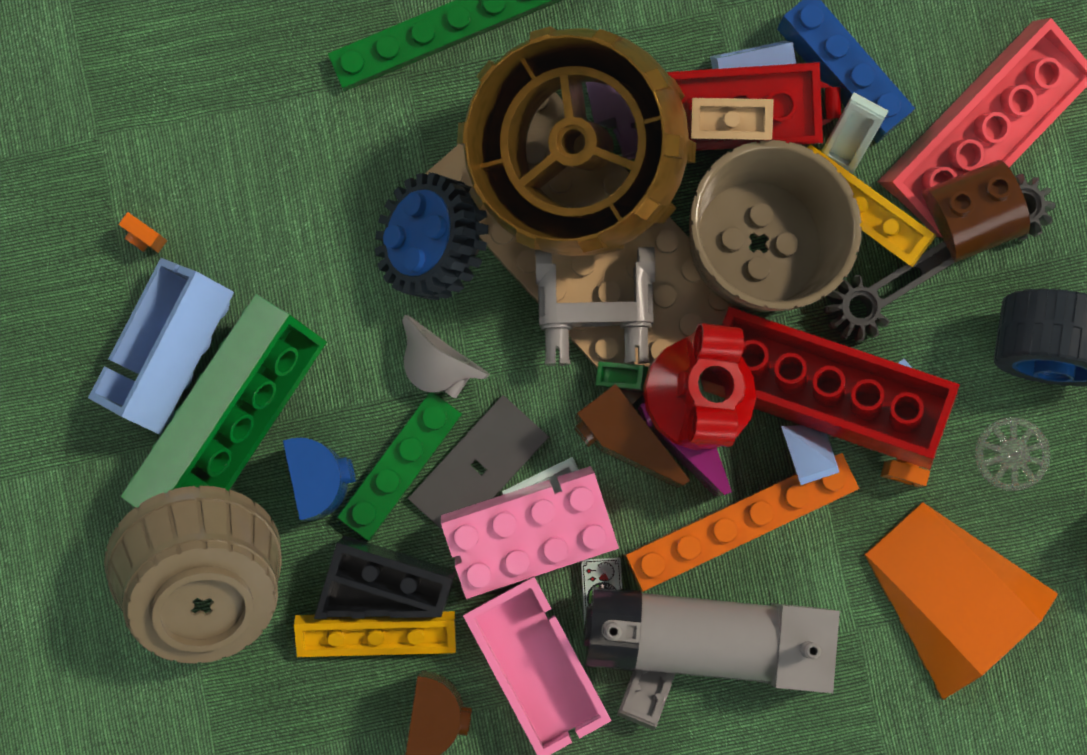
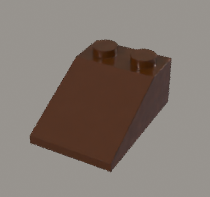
[574,384,690,488]

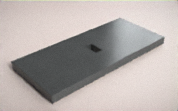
[408,395,549,531]

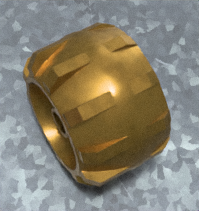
[457,26,696,256]

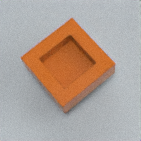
[118,212,167,253]
[880,459,930,488]

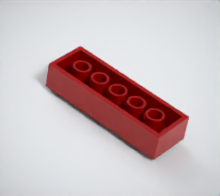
[701,307,960,470]

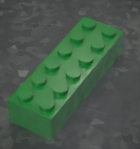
[120,294,327,508]

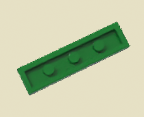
[337,392,463,541]

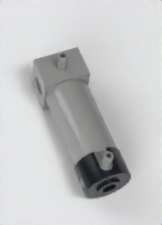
[583,586,840,694]

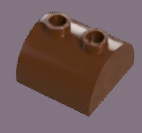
[922,160,1030,263]
[406,671,472,755]

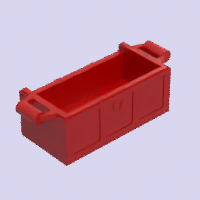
[667,62,841,151]

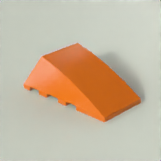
[864,502,1058,700]

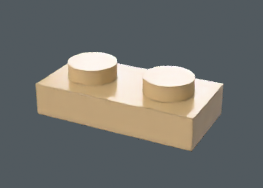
[691,98,774,140]

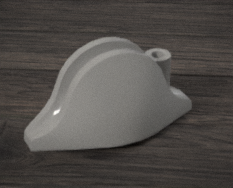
[402,315,490,398]

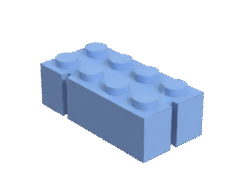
[88,258,234,435]

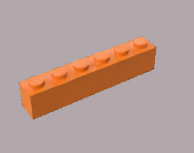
[624,453,860,592]

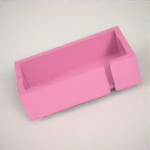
[441,466,619,599]
[463,577,612,755]

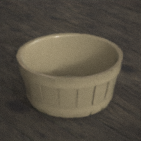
[689,140,862,312]
[104,486,282,664]

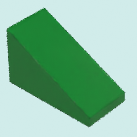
[595,361,649,393]

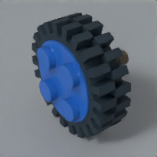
[375,172,488,300]

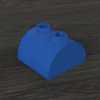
[283,438,356,521]

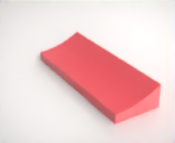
[877,18,1087,237]

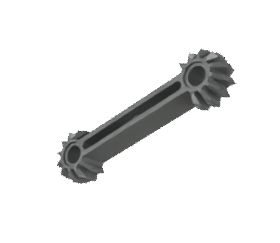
[824,174,1056,343]

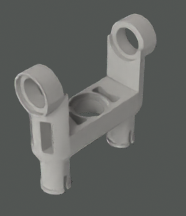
[535,247,655,366]

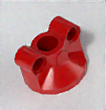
[643,323,756,450]

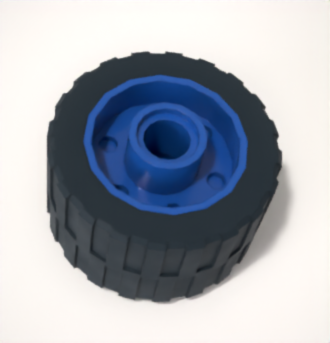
[994,289,1087,387]

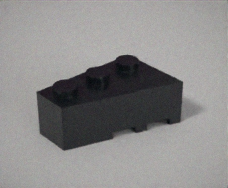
[314,535,457,619]

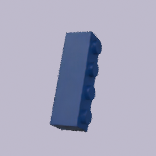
[777,0,915,143]

